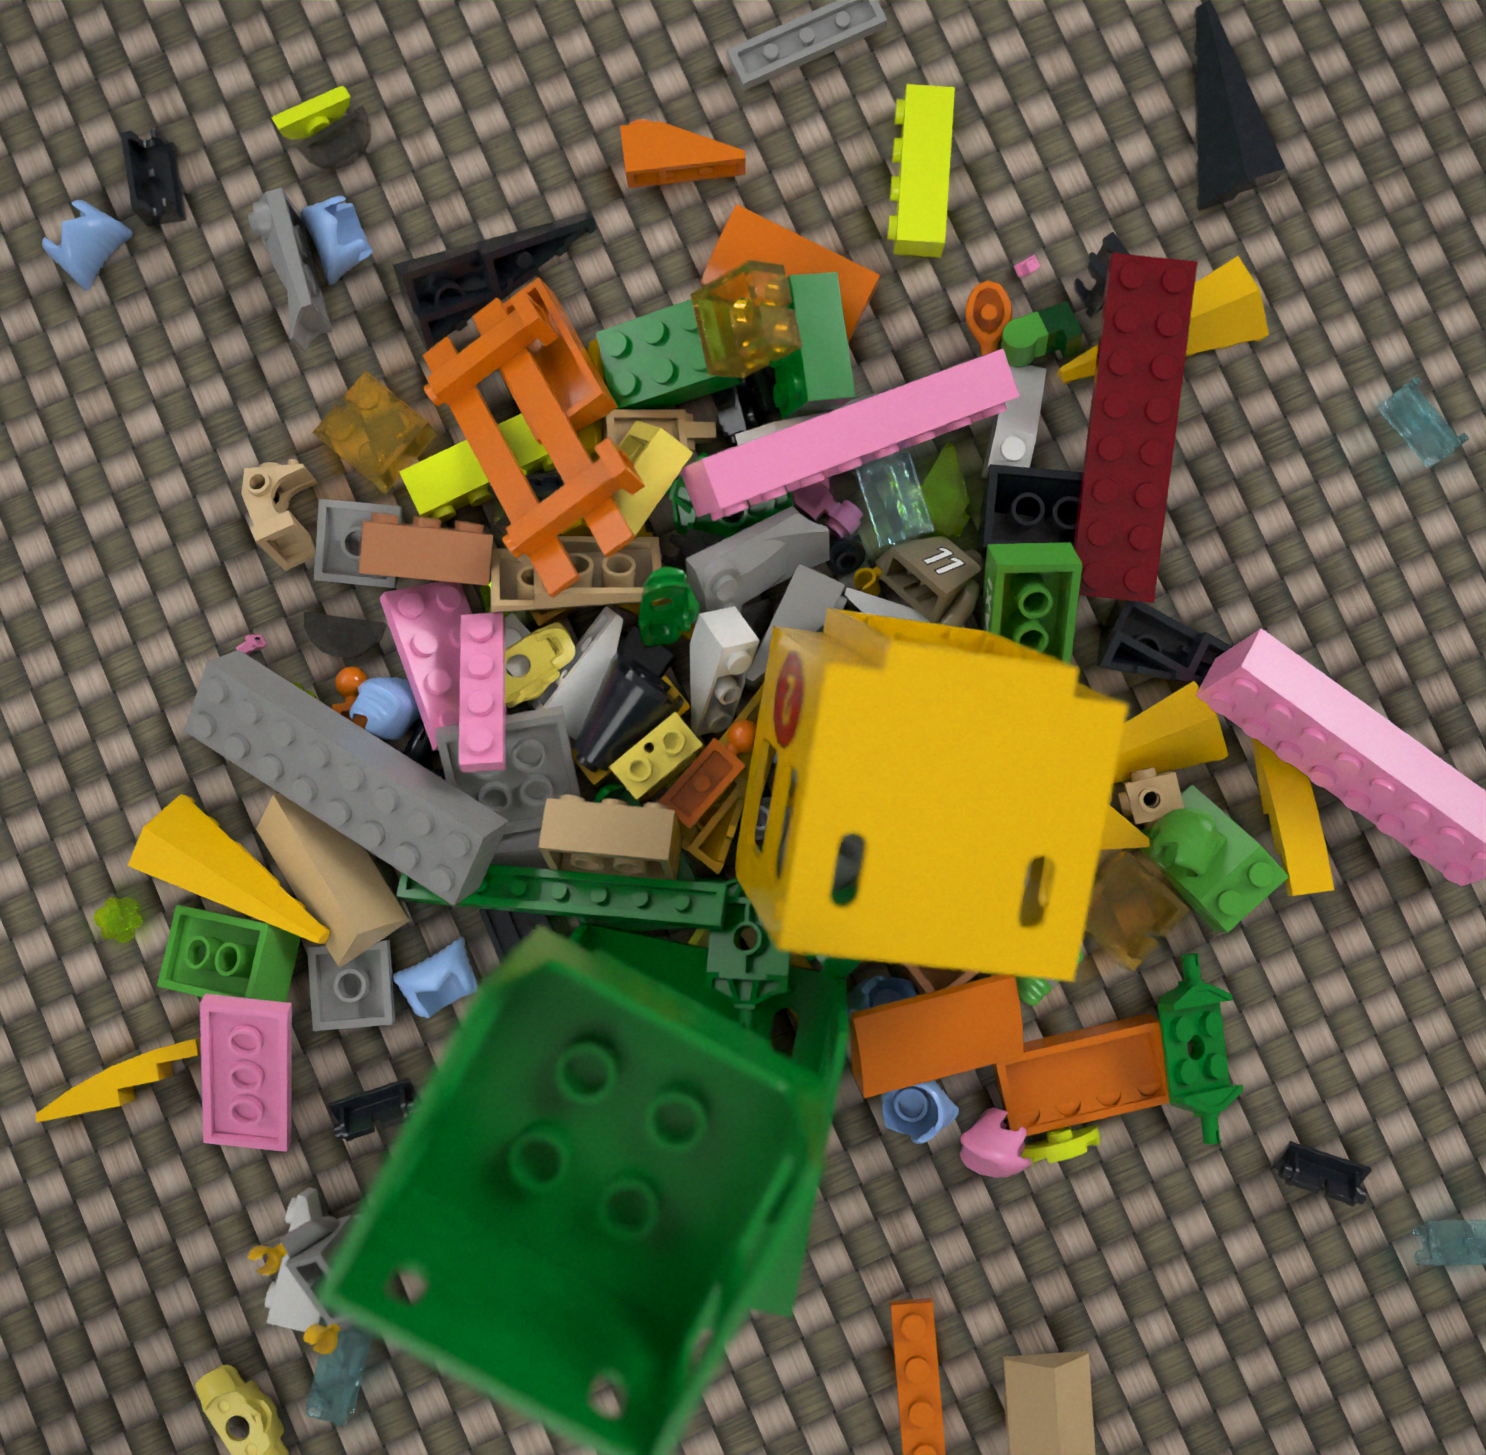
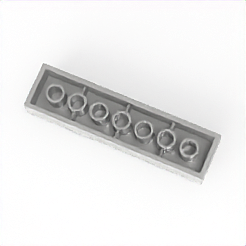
[184,650,509,906]

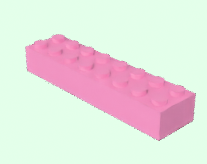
[680,349,1020,521]
[1196,628,1486,887]

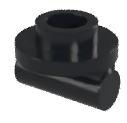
[826,535,866,574]

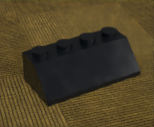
[977,464,1083,554]

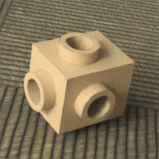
[1117,767,1184,830]

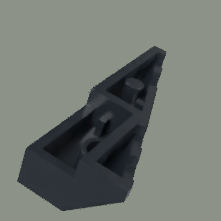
[1194,0,1286,211]
[393,212,596,351]
[1097,599,1233,685]

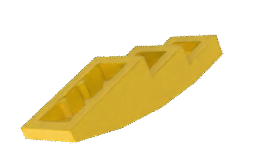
[1251,738,1334,896]
[35,1037,201,1123]

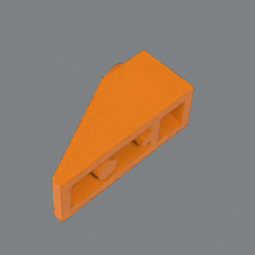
[620,119,746,188]

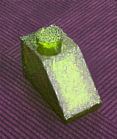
[903,442,970,539]

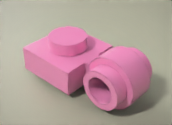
[794,478,863,539]

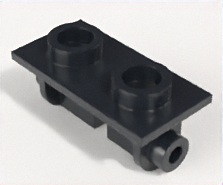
[713,361,763,447]
[328,1077,421,1142]
[1272,1141,1372,1206]

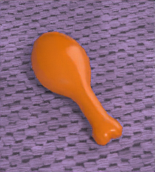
[965,280,1012,356]

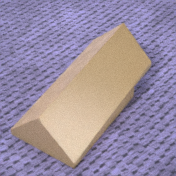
[491,536,663,613]
[256,793,410,967]
[1003,1351,1096,1455]

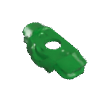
[638,567,699,646]

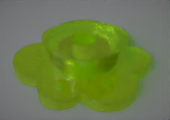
[94,897,143,943]

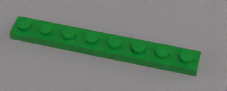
[396,864,729,931]

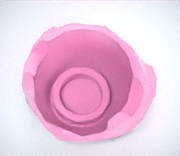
[959,1107,1032,1178]

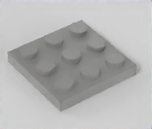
[435,705,581,835]

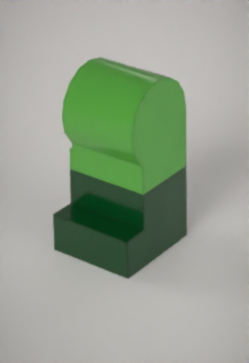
[1001,301,1083,367]

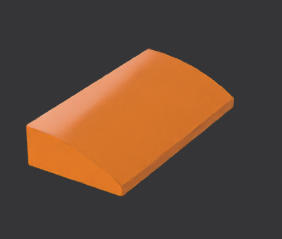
[700,204,880,343]
[475,277,618,444]
[850,974,1023,1099]
[992,1013,1169,1136]

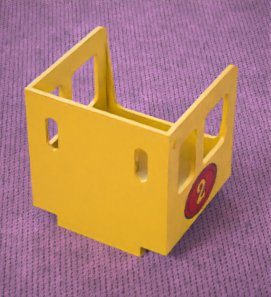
[735,608,1128,981]

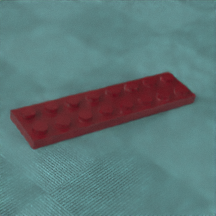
[1073,253,1198,603]

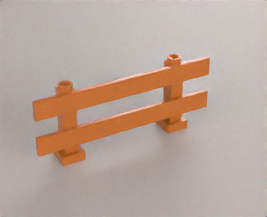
[422,289,645,598]

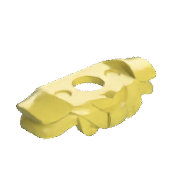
[505,622,576,708]
[195,1365,289,1455]

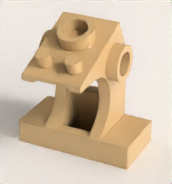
[241,459,318,571]

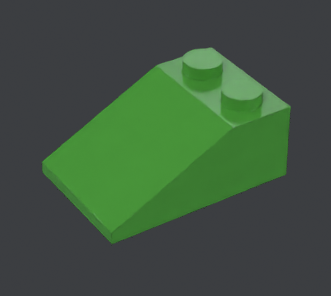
[1139,784,1289,933]
[157,905,301,1002]

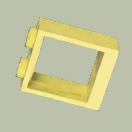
[612,421,693,536]
[609,712,704,805]

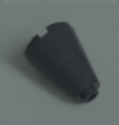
[574,652,685,772]

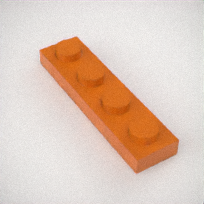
[889,1298,946,1455]

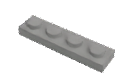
[727,0,887,91]

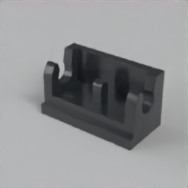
[120,129,187,227]
[1073,232,1130,318]

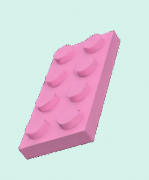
[379,581,509,751]
[200,994,292,1152]

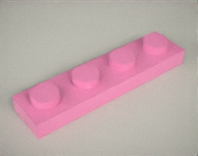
[459,612,505,773]

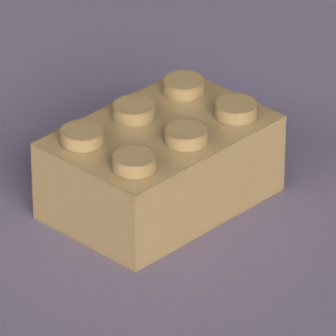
[538,795,683,880]

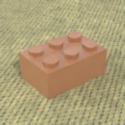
[358,512,493,586]

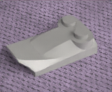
[248,188,332,352]
[685,506,830,620]

